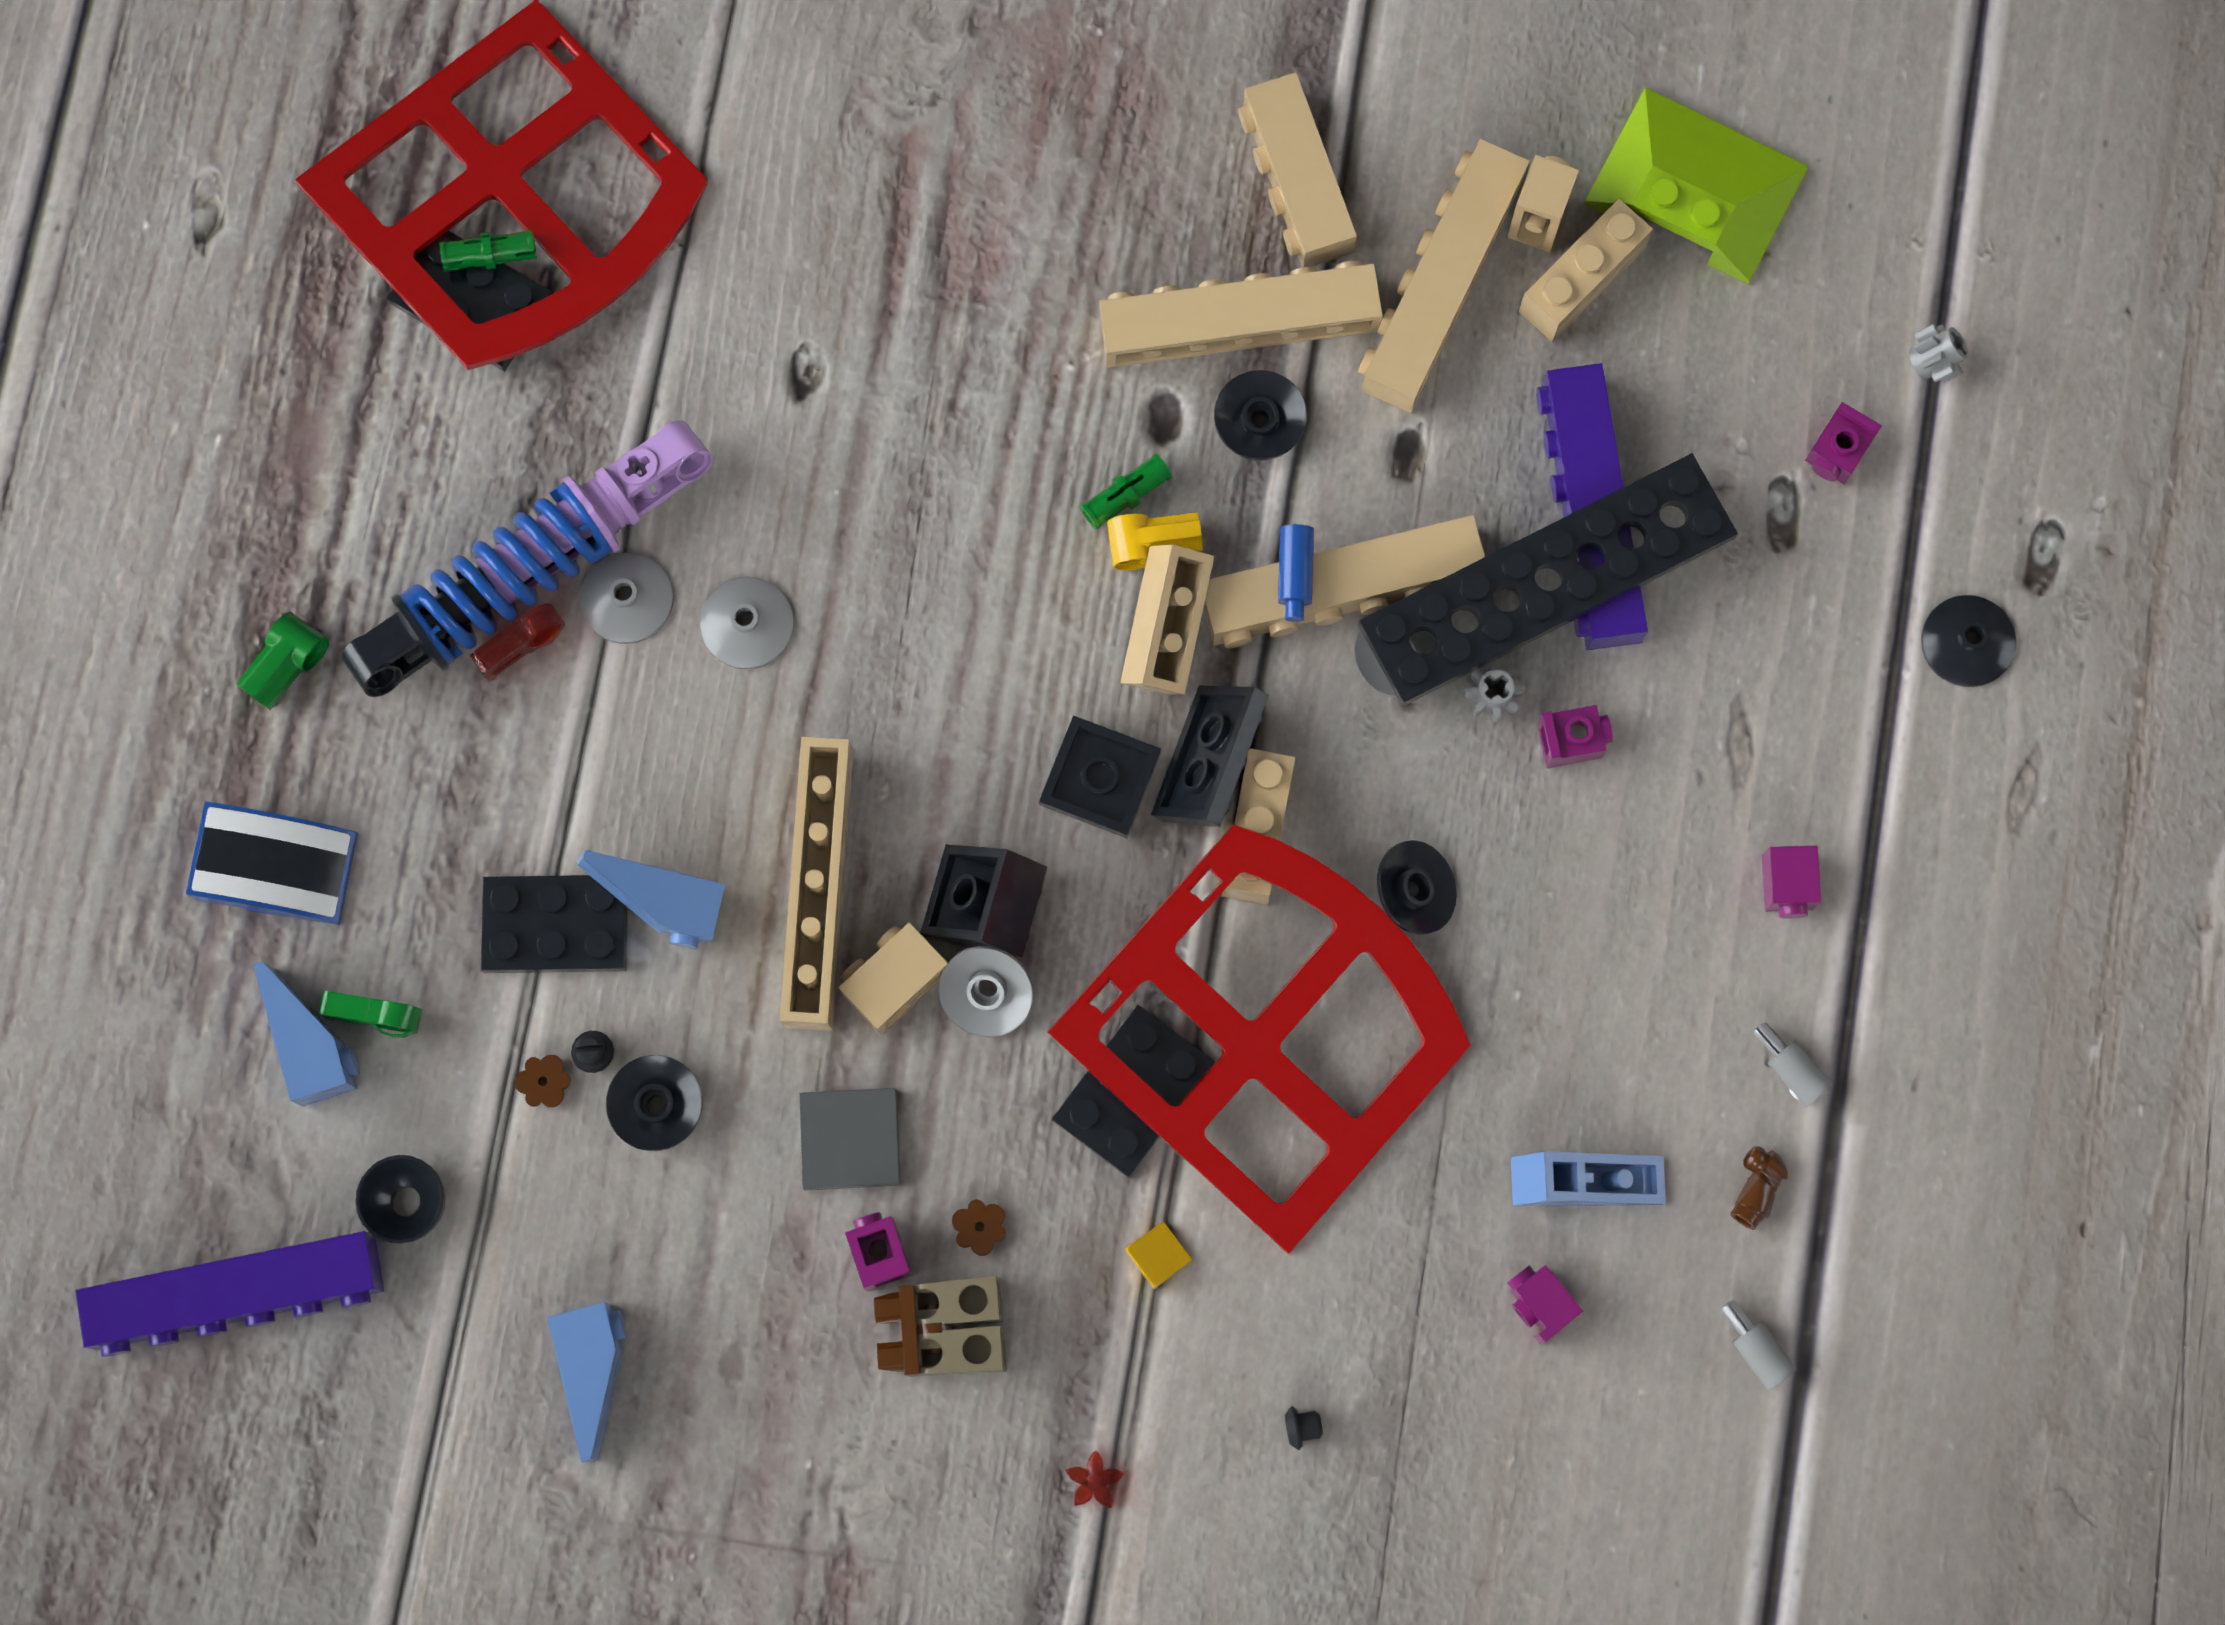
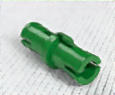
[440,230,537,272]
[1080,453,1172,530]

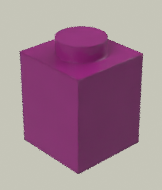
[1761,845,1821,919]

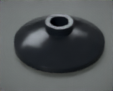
[1214,370,1307,461]
[1921,595,2016,687]
[1377,840,1457,935]
[606,1055,703,1151]

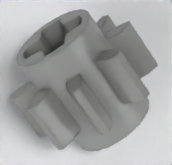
[1909,324,1969,383]
[1464,661,1525,723]

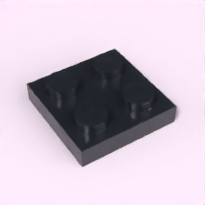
[1039,715,1161,838]

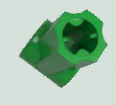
[236,612,329,711]

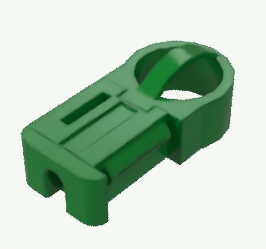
[318,991,422,1038]

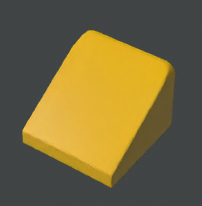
[1125,1221,1193,1289]

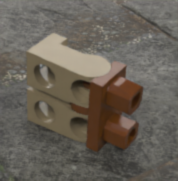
[874,1275,1007,1377]

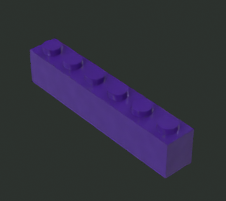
[1536,363,1648,651]
[75,1231,384,1357]

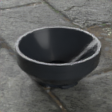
[355,1155,446,1244]

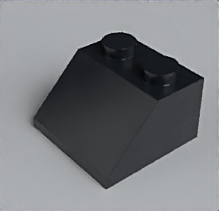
[920,844,1048,958]

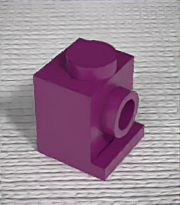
[1805,402,1882,485]
[1537,705,1613,768]
[845,1212,913,1291]
[1507,1265,1583,1344]

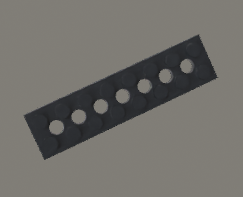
[1358,453,1738,707]

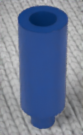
[1278,524,1315,622]

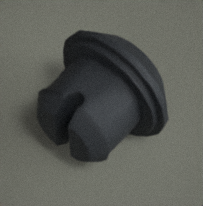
[571,1030,614,1073]
[1285,1406,1323,1450]

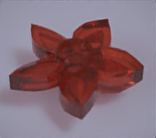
[1065,1450,1124,1508]

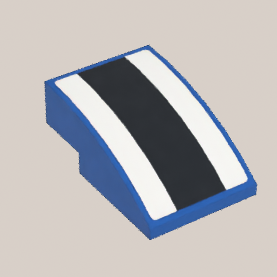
[186,801,358,925]

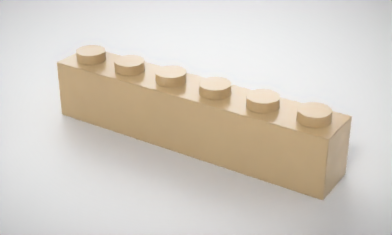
[1358,139,1530,413]
[1099,261,1383,368]
[1203,515,1485,648]
[779,737,854,1031]

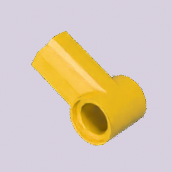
[1107,512,1203,571]

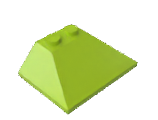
[1584,87,1809,284]

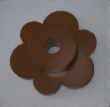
[514,1055,571,1108]
[952,1199,1006,1256]

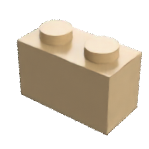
[1507,154,1579,253]
[838,922,949,1035]

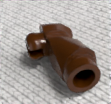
[1730,1146,1788,1230]

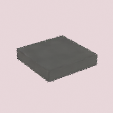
[799,1088,900,1191]

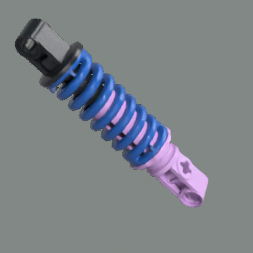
[342,420,713,697]

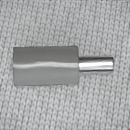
[1754,1022,1833,1107]
[1721,1300,1797,1390]

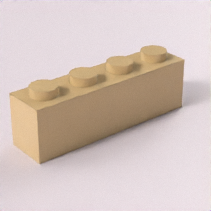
[1238,72,1357,268]

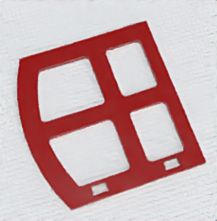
[295,0,708,370]
[1047,825,1471,1254]

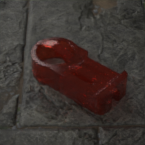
[470,603,565,681]

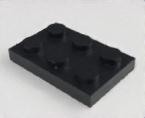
[387,231,553,372]
[1151,685,1269,827]
[481,875,627,973]
[1052,1005,1215,1179]

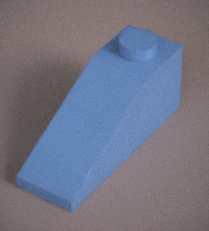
[577,850,725,949]
[253,962,360,1106]
[1511,1151,1666,1207]
[547,1302,627,1462]

